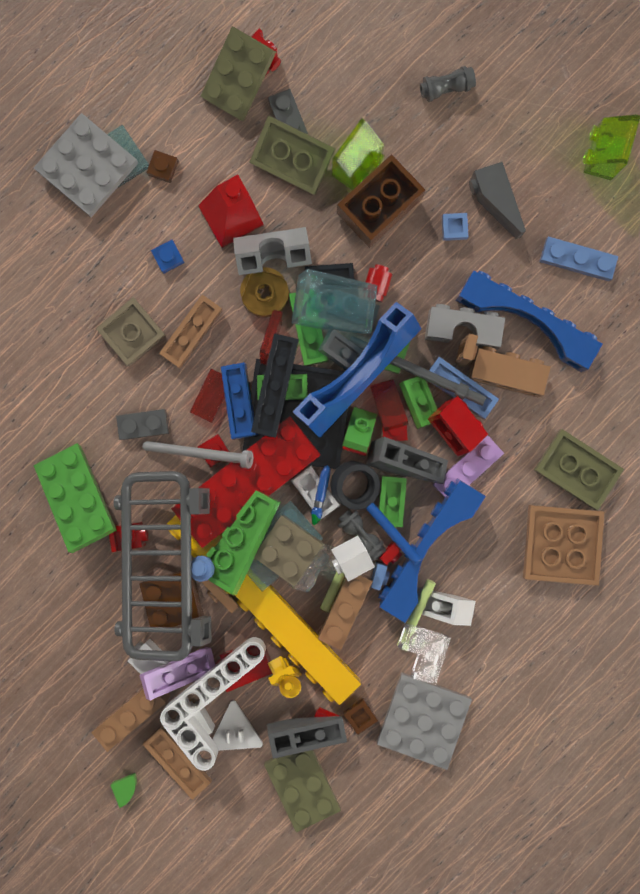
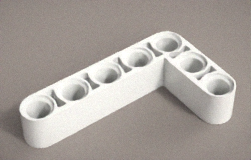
[160,637,266,771]

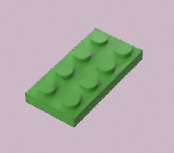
[33,443,117,553]

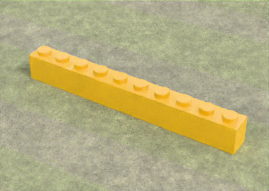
[167,515,361,705]

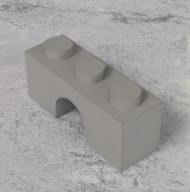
[233,227,312,275]
[425,304,505,349]

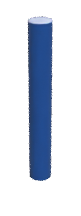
[366,503,422,565]

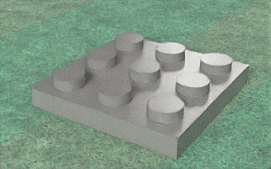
[34,113,139,218]
[377,672,472,770]

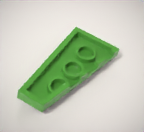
[206,491,281,595]

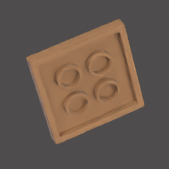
[523,505,605,586]

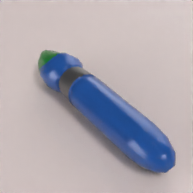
[311,465,330,525]

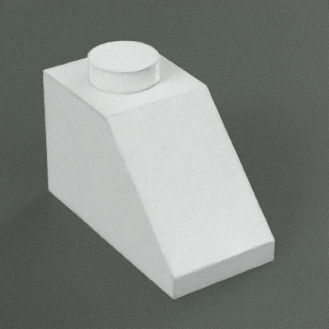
[418,588,476,626]

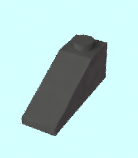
[469,162,526,239]
[366,437,448,484]
[267,716,347,759]

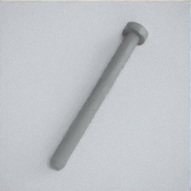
[142,441,254,469]

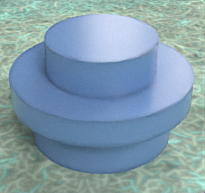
[191,556,215,582]

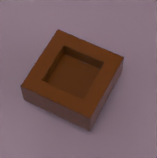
[146,150,179,183]
[343,698,378,735]

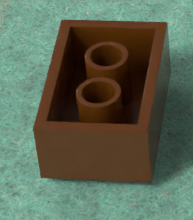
[337,154,426,248]

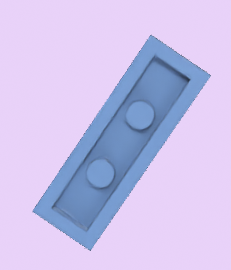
[540,236,618,281]
[429,357,499,420]

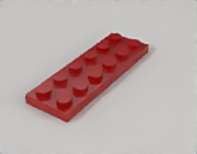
[171,416,321,548]

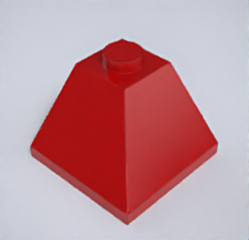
[198,174,264,248]

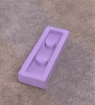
[432,435,504,498]
[140,647,215,700]

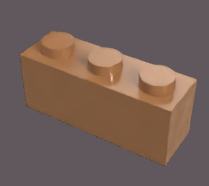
[468,346,551,398]
[318,574,373,650]
[91,687,171,752]

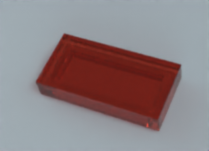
[260,310,282,365]
[190,369,225,423]
[370,379,408,431]

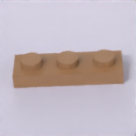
[159,294,223,369]
[142,725,212,800]

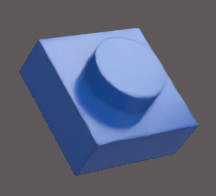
[151,240,185,274]

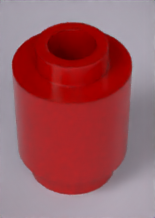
[363,264,393,303]

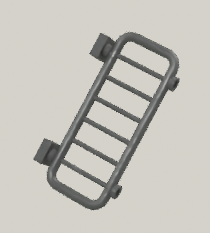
[114,471,211,662]

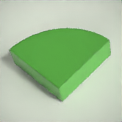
[111,773,137,808]

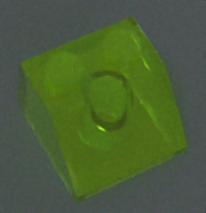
[583,114,640,180]
[332,118,385,190]

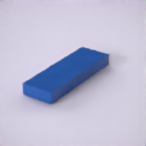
[221,362,257,440]

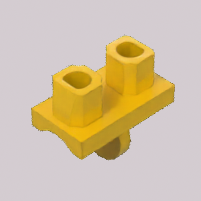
[268,656,302,698]

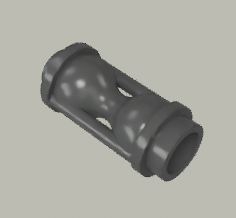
[420,66,476,102]
[338,509,386,561]

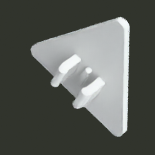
[212,700,263,751]

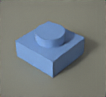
[442,213,469,241]
[370,561,390,590]

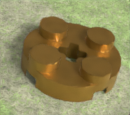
[240,267,289,318]

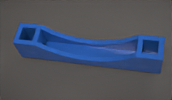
[455,271,603,372]
[293,302,422,438]
[378,478,486,623]

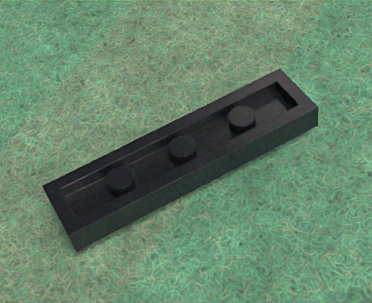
[251,333,299,438]

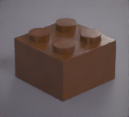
[139,571,204,628]

